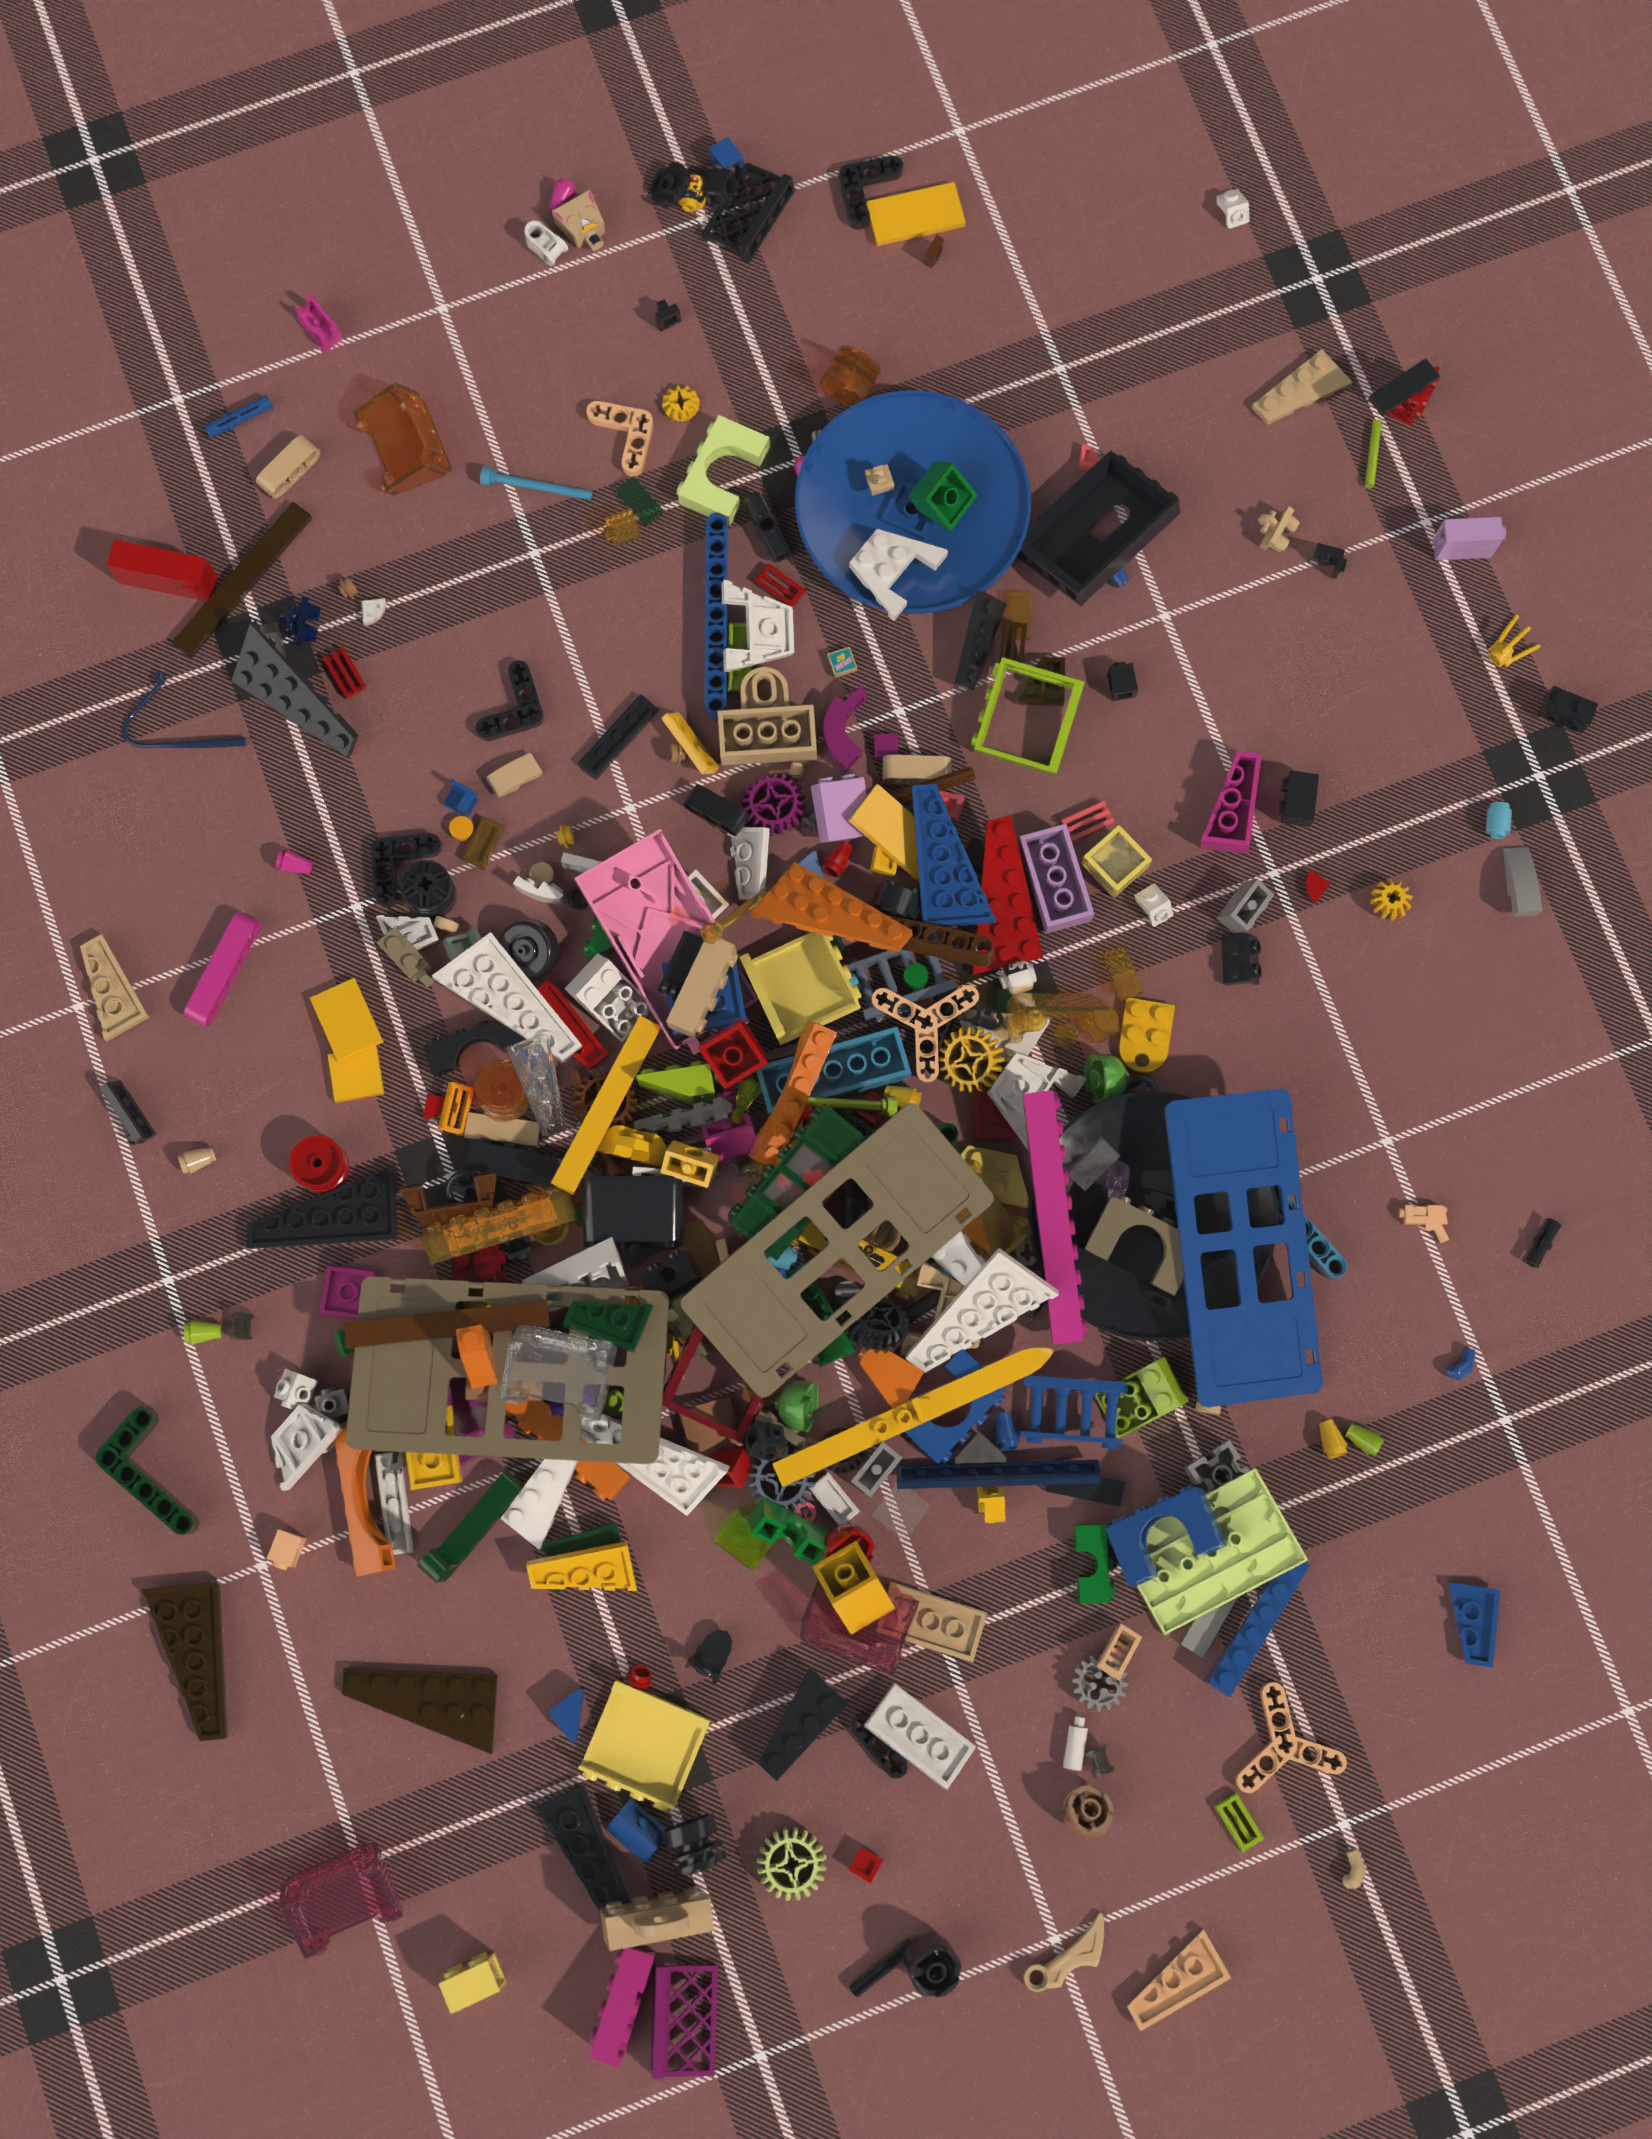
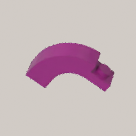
[824,685,867,773]

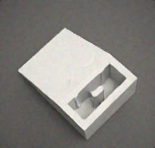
[565,953,651,1042]

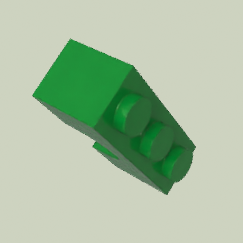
[749,1498,827,1565]
[1073,1524,1115,1604]

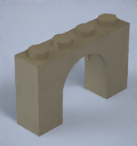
[1083,1193,1183,1295]

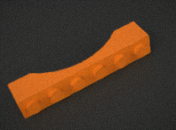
[748,1020,837,1165]
[333,1421,396,1577]

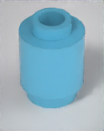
[1486,802,1512,839]
[764,1245,798,1270]

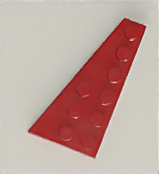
[972,816,1043,974]

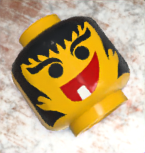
[678,174,706,212]

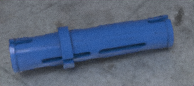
[204,395,273,439]

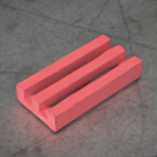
[1061,801,1115,843]

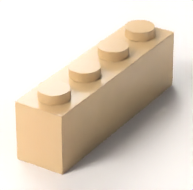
[666,934,738,1039]

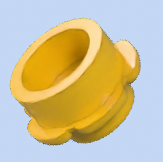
[556,825,575,848]

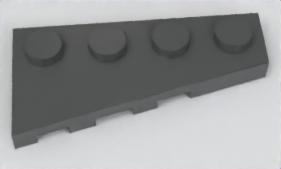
[634,1097,735,1135]

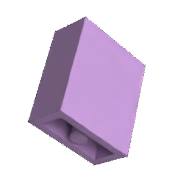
[1433,517,1506,560]
[811,774,867,843]

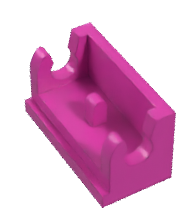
[295,294,343,353]

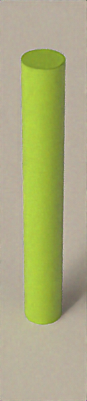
[1365,419,1382,488]

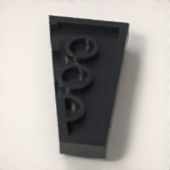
[954,591,1007,690]

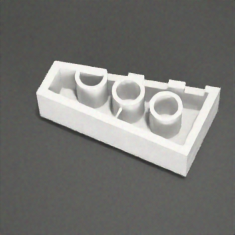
[522,1237,629,1312]

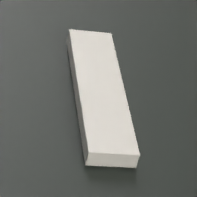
[375,1452,414,1555]

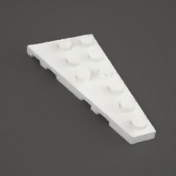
[905,1248,1059,1373]

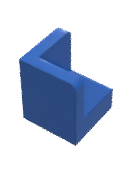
[709,136,744,171]
[443,779,480,818]

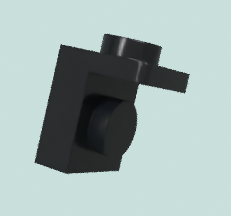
[1311,543,1347,579]

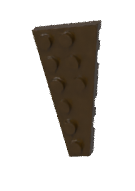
[141,1582,228,1741]
[342,1668,498,1754]

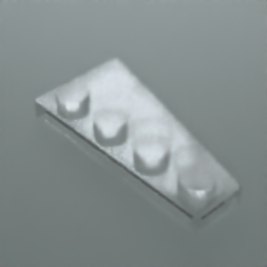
[506,1034,567,1136]

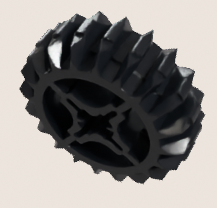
[842,1297,909,1354]

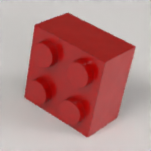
[698,1017,768,1090]

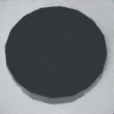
[650,162,690,208]

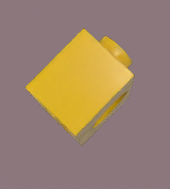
[660,1140,720,1188]

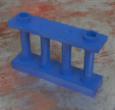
[1020,1376,1128,1449]

